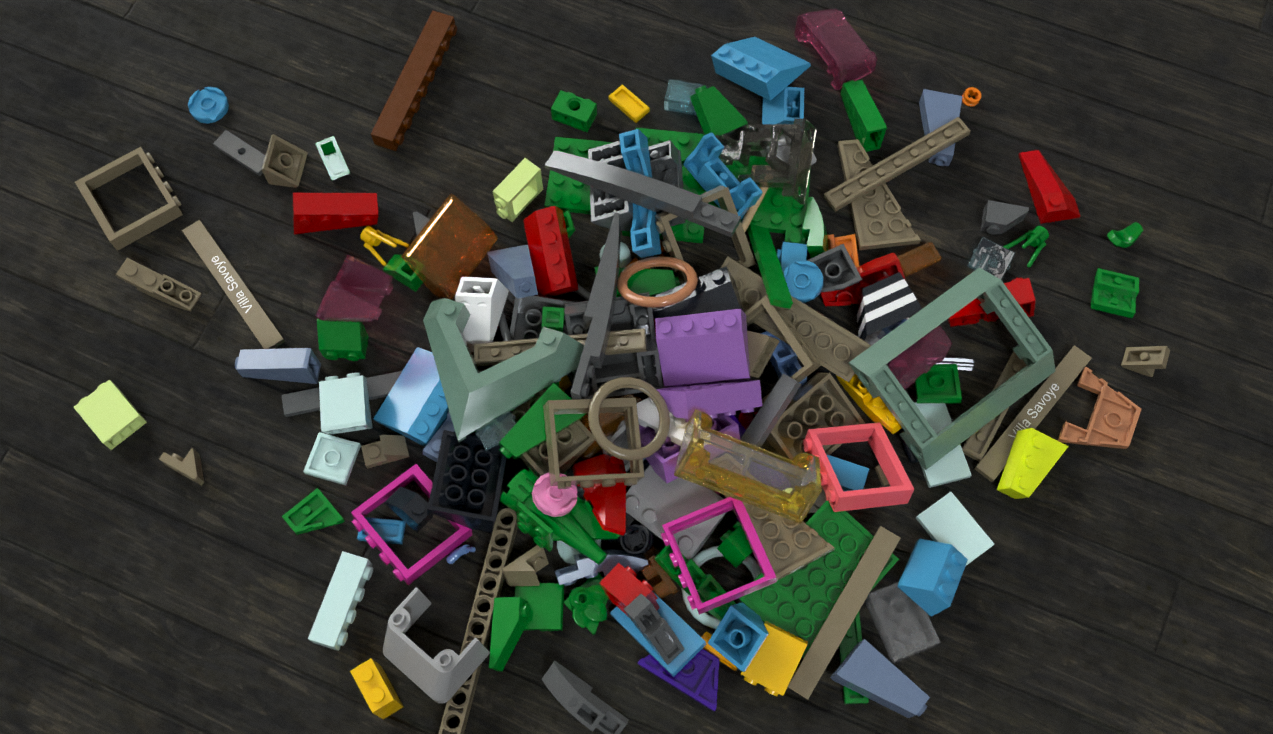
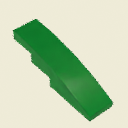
[654,545,736,621]

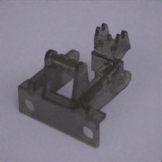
[715,118,817,205]

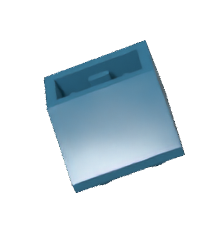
[762,87,804,133]

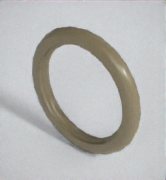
[588,377,670,461]

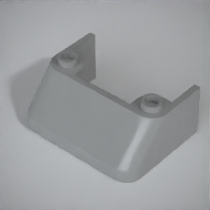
[383,587,490,703]

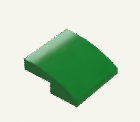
[1091,268,1139,318]
[515,583,564,631]

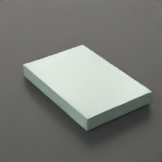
[916,492,994,566]

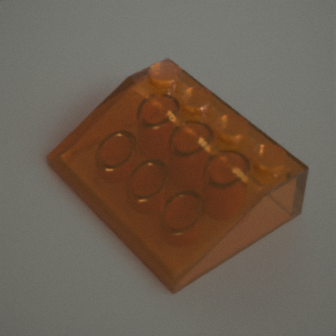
[401,194,498,300]

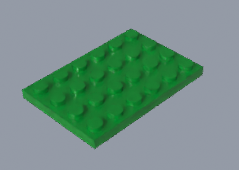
[739,500,899,658]

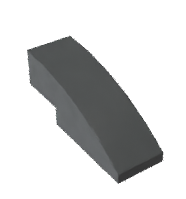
[623,594,685,665]

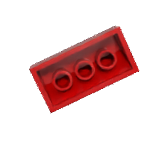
[523,206,579,297]

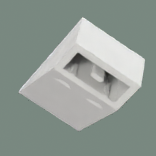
[455,277,509,344]

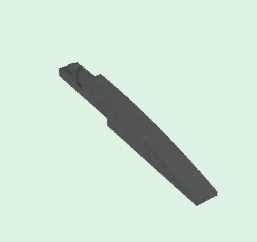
[544,150,741,238]
[571,212,621,400]

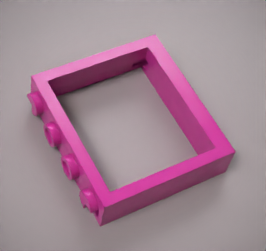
[351,464,472,585]
[661,493,777,615]

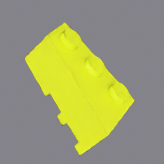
[997,428,1069,499]

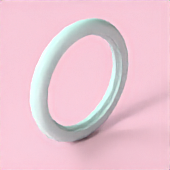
[681,546,762,629]

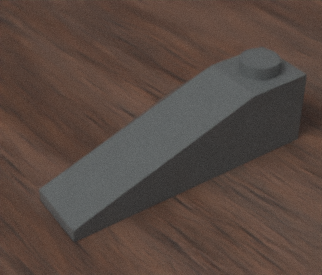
[807,244,862,292]

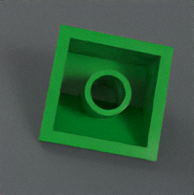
[317,317,368,361]

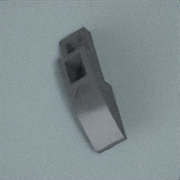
[542,661,629,734]

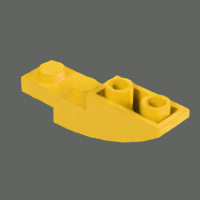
[836,374,902,434]

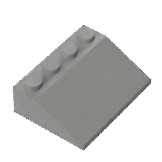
[626,465,727,559]

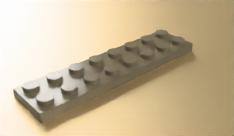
[721,256,872,382]

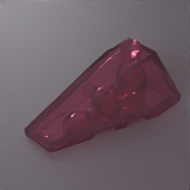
[888,325,952,390]

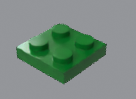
[913,364,962,404]

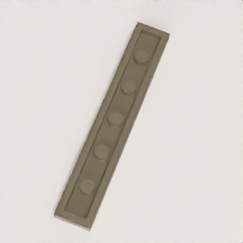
[962,351,1027,462]

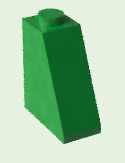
[689,85,748,137]

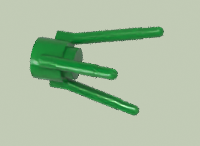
[997,226,1049,267]

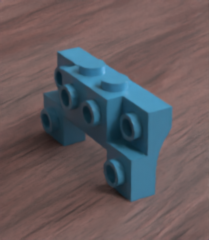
[683,132,763,219]

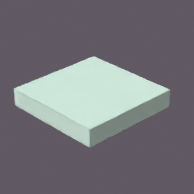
[303,432,361,485]

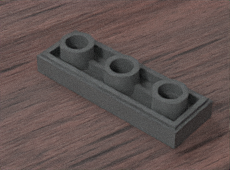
[213,130,265,177]

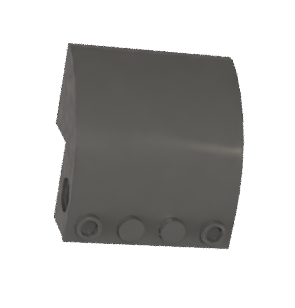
[588,141,686,231]
[564,292,663,399]

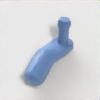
[446,544,476,564]

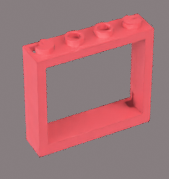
[803,423,914,512]

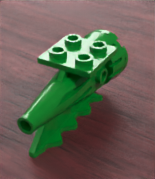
[500,468,621,565]

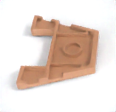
[1058,367,1141,449]

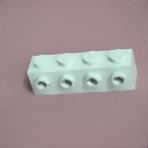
[308,551,373,651]

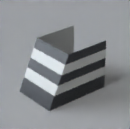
[856,272,922,345]

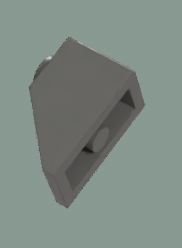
[981,200,1029,235]

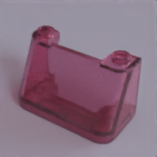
[794,8,877,91]
[315,255,394,322]

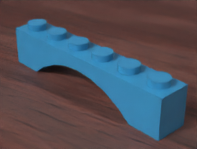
[619,129,661,258]

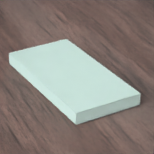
[915,402,972,488]

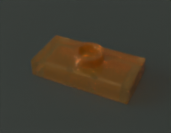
[898,242,942,277]

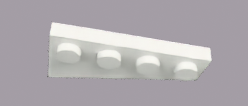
[637,397,711,452]

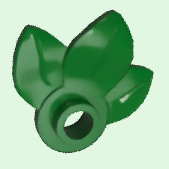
[569,585,607,628]

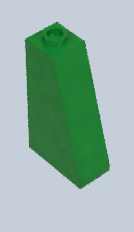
[840,80,887,152]
[594,266,680,297]
[499,383,586,460]

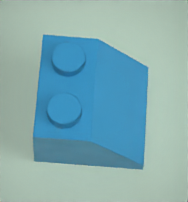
[708,602,769,672]

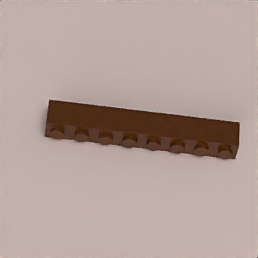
[371,10,457,151]

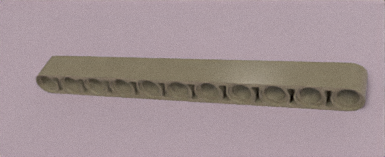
[438,508,518,734]

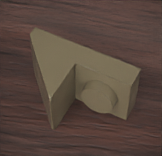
[1121,346,1170,377]
[361,435,410,469]
[159,448,204,486]
[502,545,549,586]

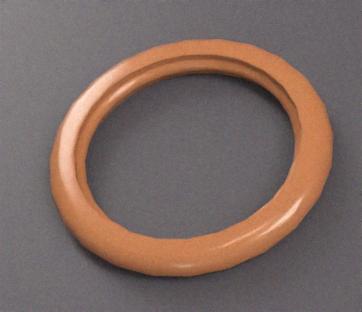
[617,256,698,308]

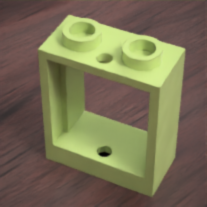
[493,158,543,222]

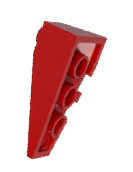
[1019,150,1080,224]
[821,252,906,306]
[572,454,626,536]

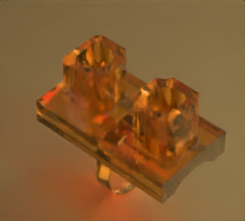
[641,555,678,599]

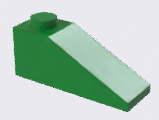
[489,597,530,671]

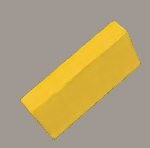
[609,85,650,123]

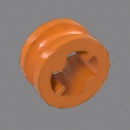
[962,87,981,107]

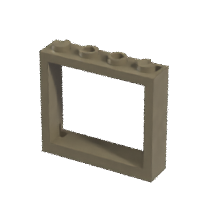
[75,147,183,251]
[654,186,756,285]
[744,295,821,411]
[543,398,645,489]

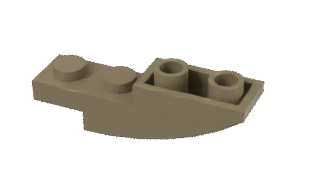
[116,258,202,312]

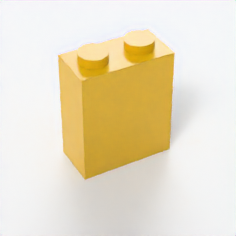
[741,621,808,696]
[350,658,404,719]

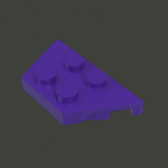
[637,649,719,712]

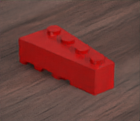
[293,193,378,234]
[948,278,1036,327]

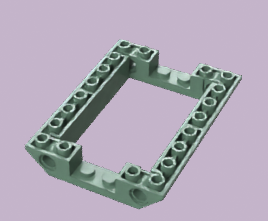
[848,268,1055,470]

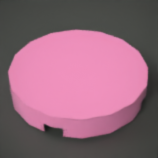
[532,472,578,517]

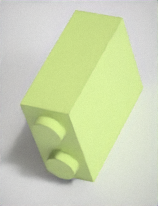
[74,380,147,450]

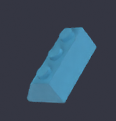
[897,539,968,616]

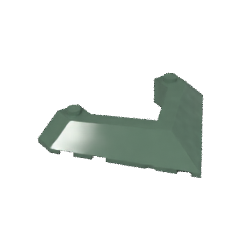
[423,298,584,442]

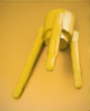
[360,226,409,266]

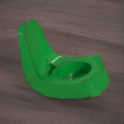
[1107,222,1143,248]

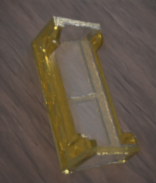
[674,409,822,524]

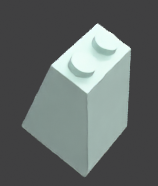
[319,373,373,435]

